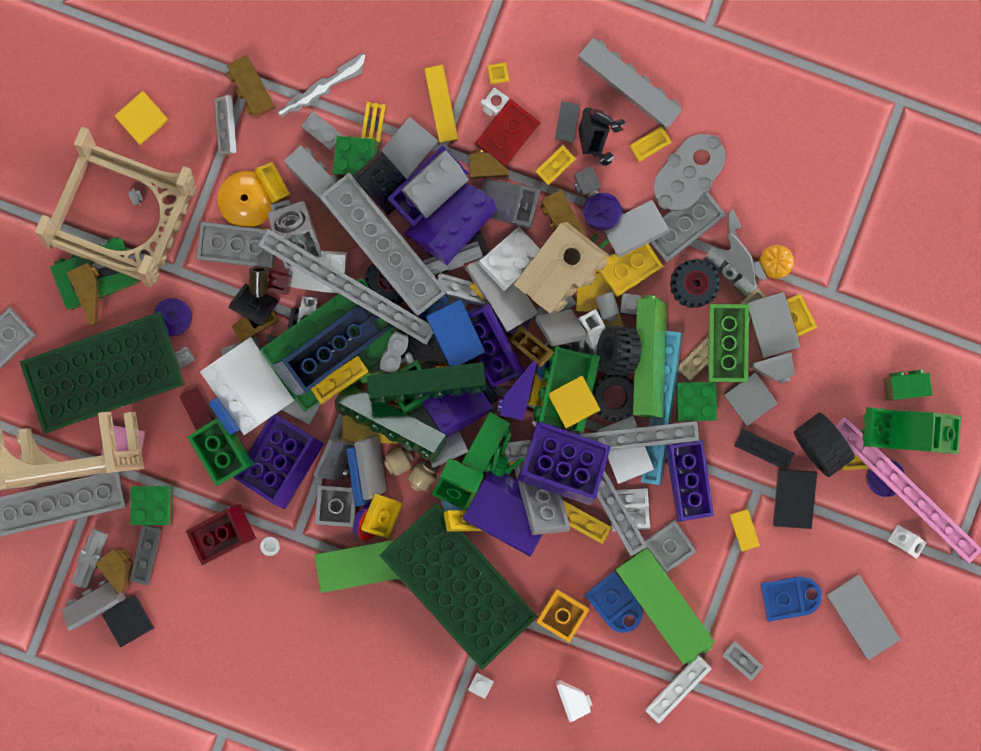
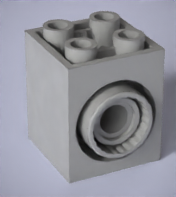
[268,201,323,269]

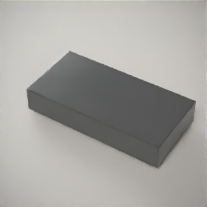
[555,101,580,143]

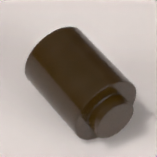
[249,267,269,297]

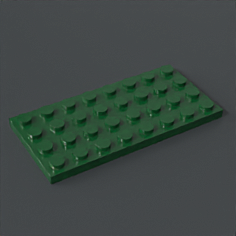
[20,312,186,434]
[379,503,538,670]

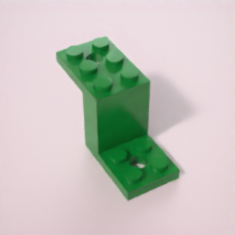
[862,407,961,454]

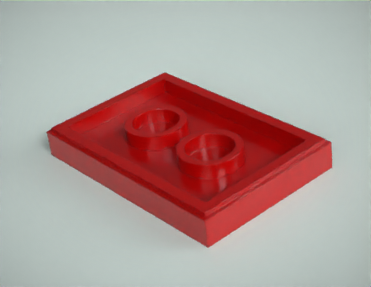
[475,99,541,167]

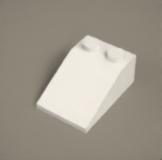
[289,251,347,293]

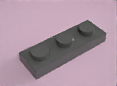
[129,525,162,585]

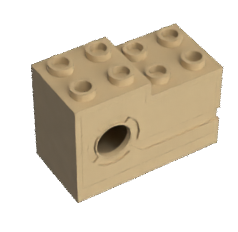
[514,222,609,313]

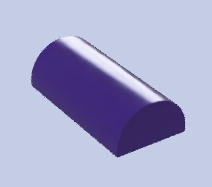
[387,145,468,226]
[468,303,525,388]
[665,440,714,522]

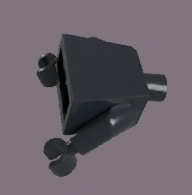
[578,107,626,166]

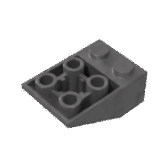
[481,178,540,229]

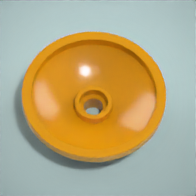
[218,171,275,228]

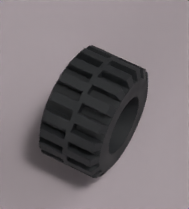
[596,326,642,376]
[592,374,634,421]

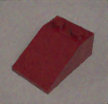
[186,504,257,565]

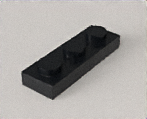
[734,429,795,469]

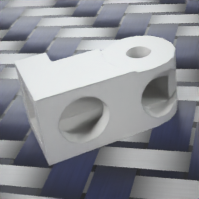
[297,296,319,323]

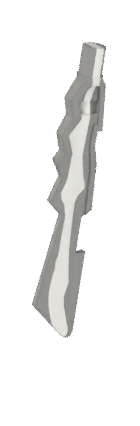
[278,53,365,117]

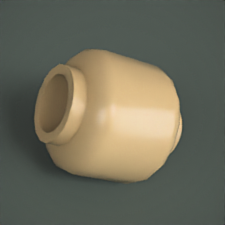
[383,448,413,476]
[408,462,437,491]

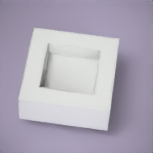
[468,672,494,699]

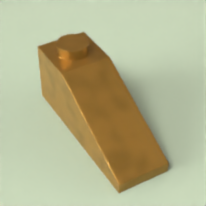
[67,263,100,326]
[508,325,554,367]

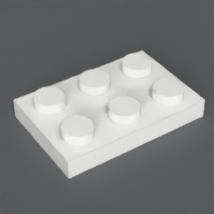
[478,227,540,291]

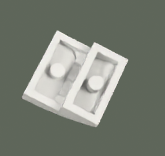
[611,488,650,532]

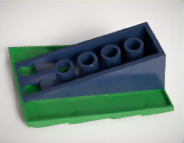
[259,278,401,412]

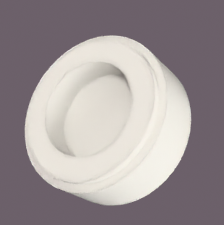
[260,537,280,556]

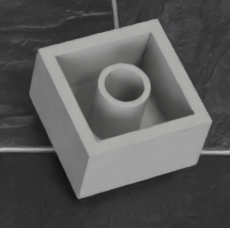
[315,485,357,527]

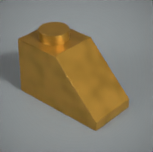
[469,150,509,179]
[231,311,279,343]

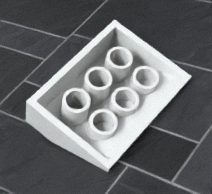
[200,337,295,435]

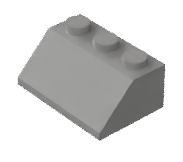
[400,151,469,218]
[62,579,127,631]

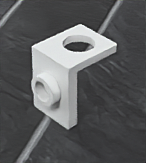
[481,88,509,117]
[888,525,927,559]

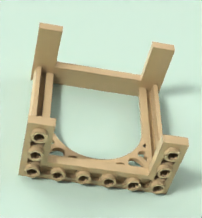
[35,127,197,288]
[0,412,144,490]

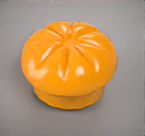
[759,244,794,279]

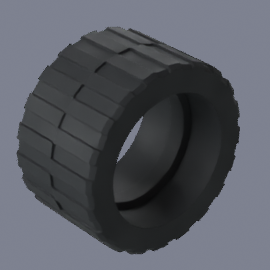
[794,412,855,477]

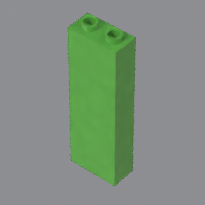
[633,295,668,418]
[314,539,399,593]
[615,547,715,665]

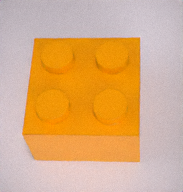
[536,588,590,643]

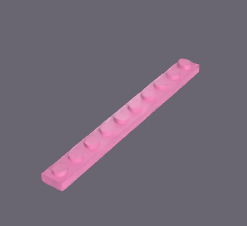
[835,417,981,564]

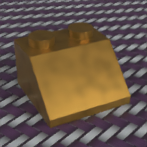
[95,547,132,594]

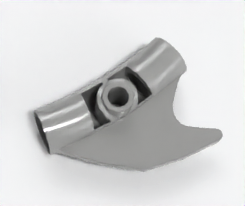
[704,232,757,297]

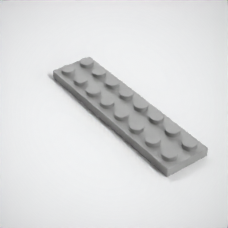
[319,173,447,317]
[0,472,127,537]

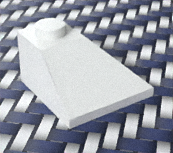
[556,680,593,722]

